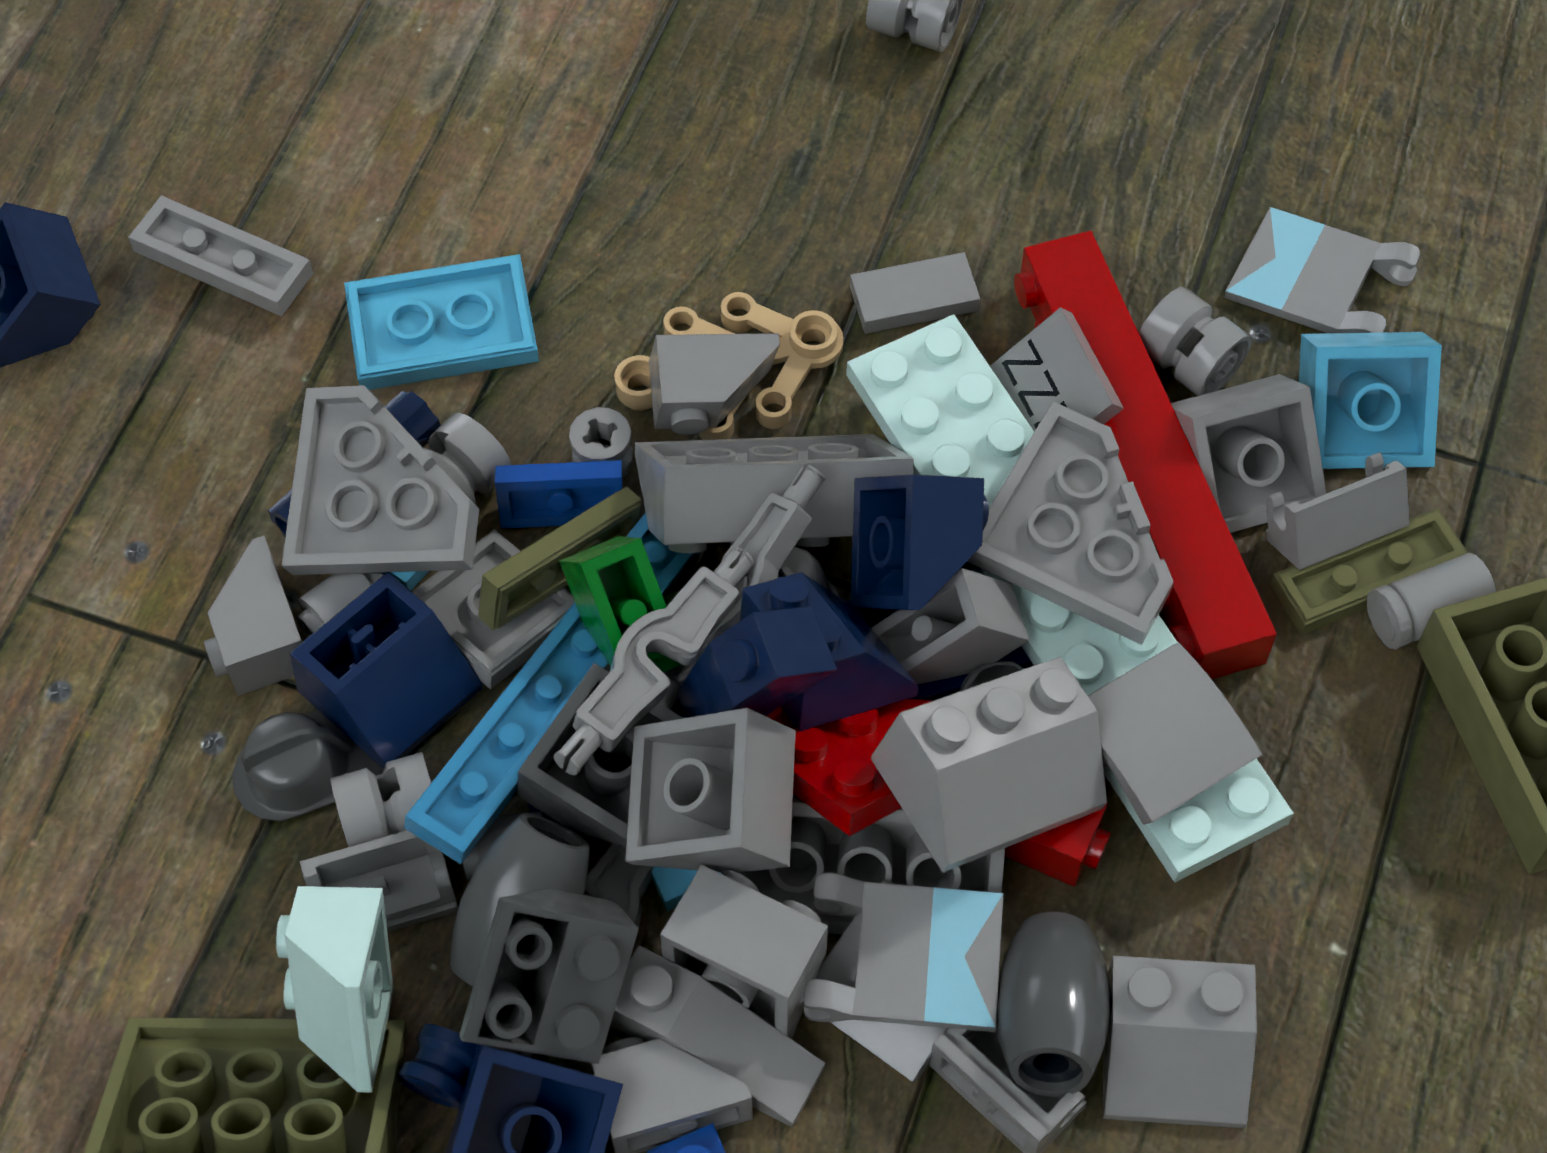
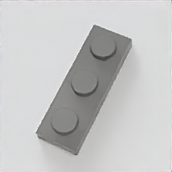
[128,195,314,317]

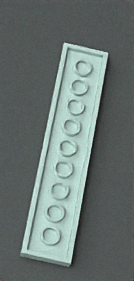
[846,314,1294,883]

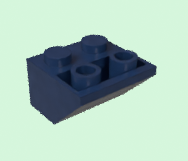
[290,572,482,769]

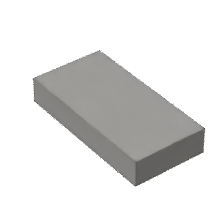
[850,252,981,334]

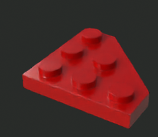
[766,699,932,836]

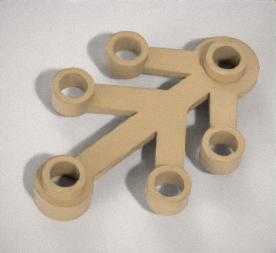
[615,292,843,440]

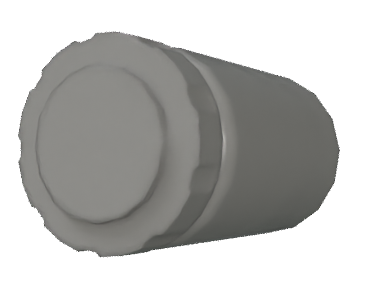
[1367,552,1496,650]

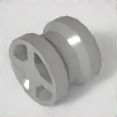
[569,407,634,478]

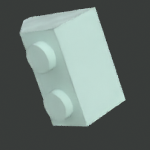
[276,886,394,1093]

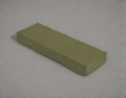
[478,486,641,630]
[1270,508,1468,636]

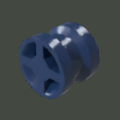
[397,1024,477,1109]

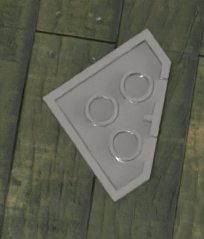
[282,385,479,575]
[968,401,1174,645]

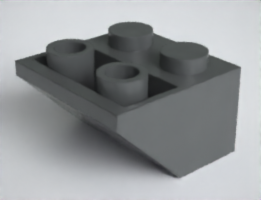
[459,888,639,1064]

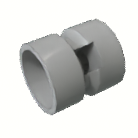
[866,0,964,52]
[1139,287,1252,396]
[424,413,511,504]
[330,752,431,847]

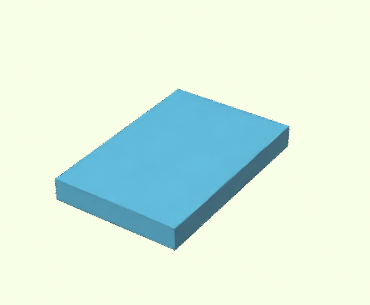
[344,254,539,390]

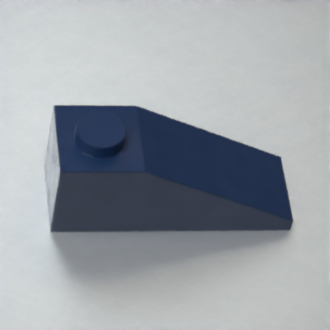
[677,606,837,718]

